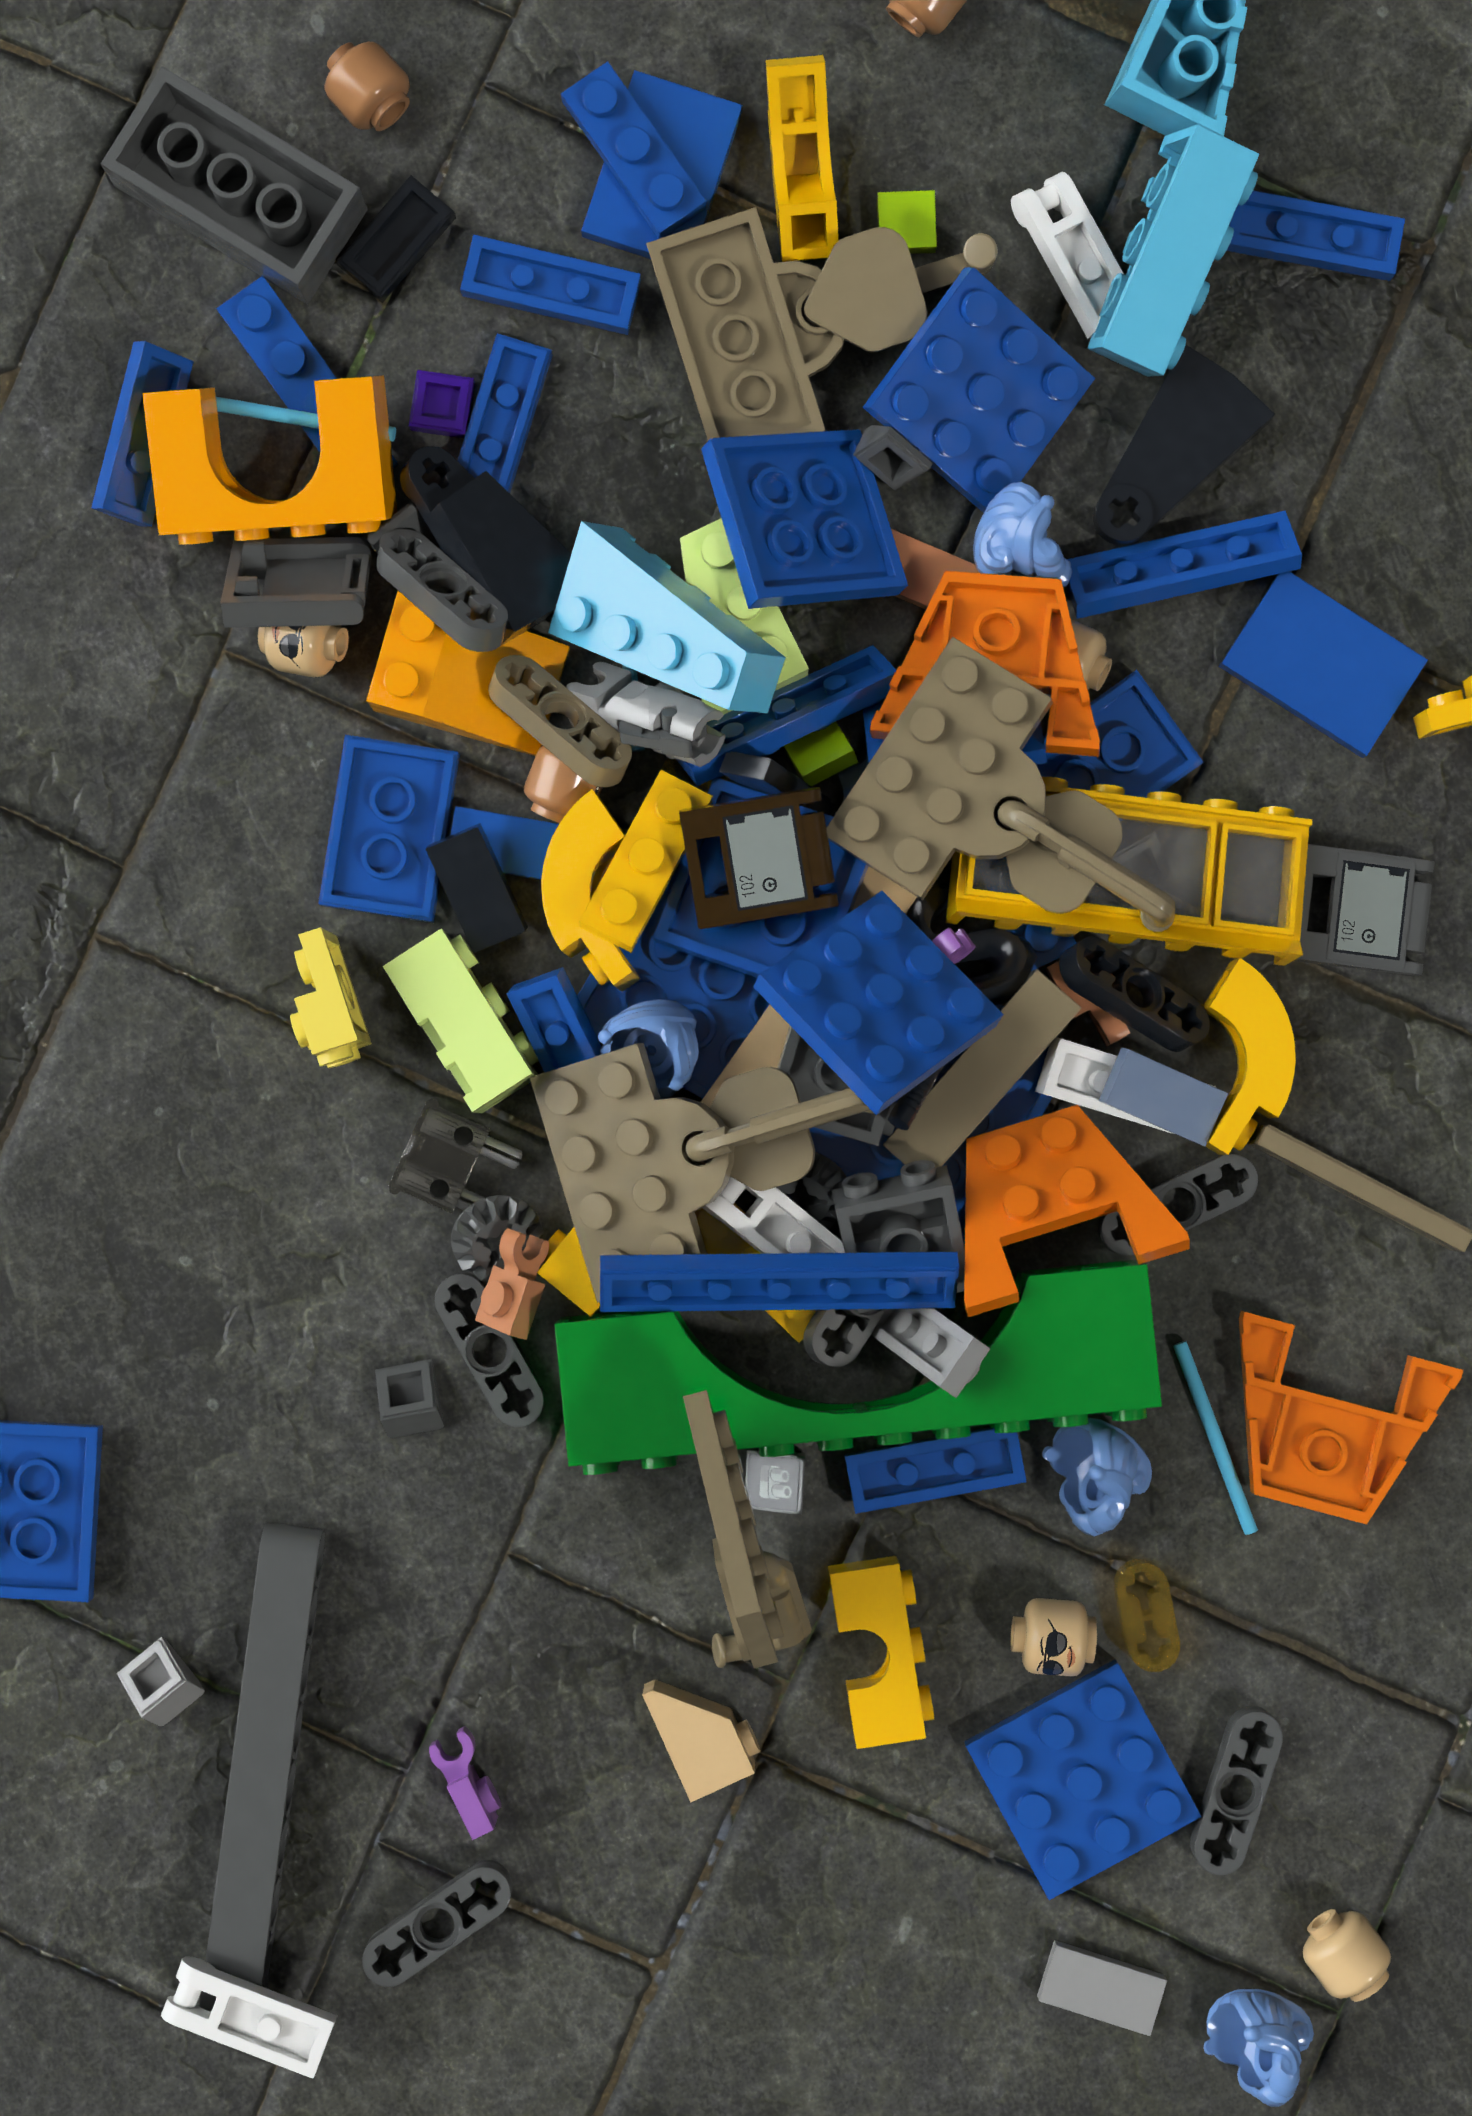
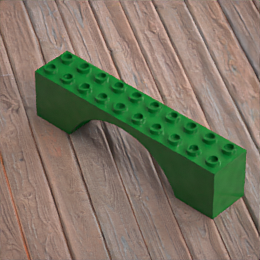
[554,1260,1162,1475]

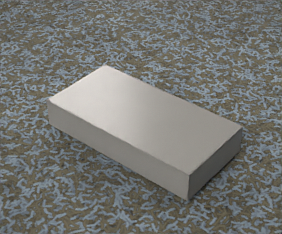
[1037,1940,1167,2036]

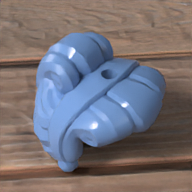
[973,482,1072,587]
[598,999,699,1098]
[1042,1418,1152,1536]
[1203,1989,1314,2107]

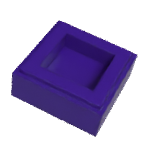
[409,370,475,438]

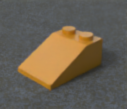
[366,591,570,756]

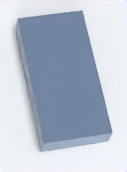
[1099,1047,1228,1147]

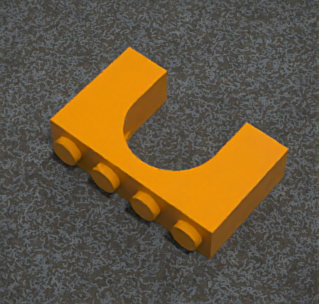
[142,375,397,545]

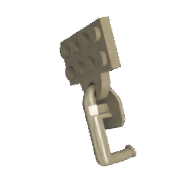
[646,207,998,440]
[827,637,1175,932]
[530,1043,873,1303]
[683,1390,812,1668]

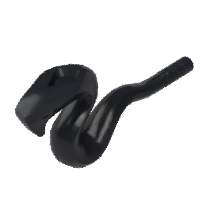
[888,862,1037,1130]

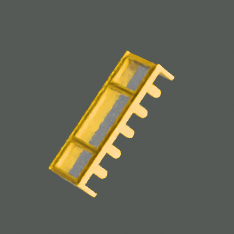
[946,777,1313,966]

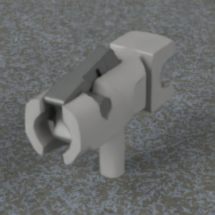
[566,662,725,767]

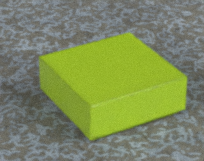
[877,190,937,254]
[783,721,858,786]

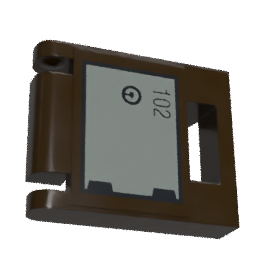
[679,787,839,929]

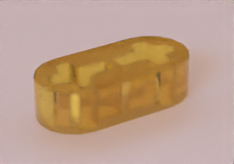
[1114,1559,1180,1672]

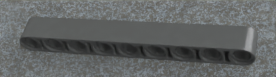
[197,1522,326,2042]

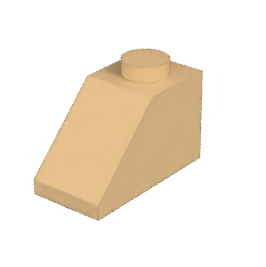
[642,1679,761,1802]

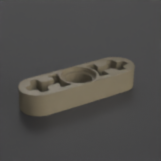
[488,655,632,787]

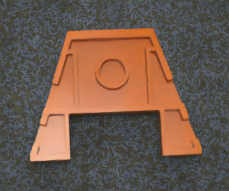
[870,571,1100,757]
[964,1105,1190,1317]
[1239,1311,1464,1525]

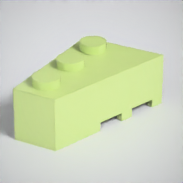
[680,518,809,722]
[383,928,539,1113]

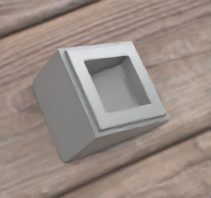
[117,1637,205,1726]

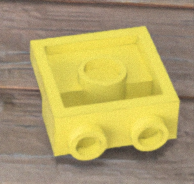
[290,927,372,1068]

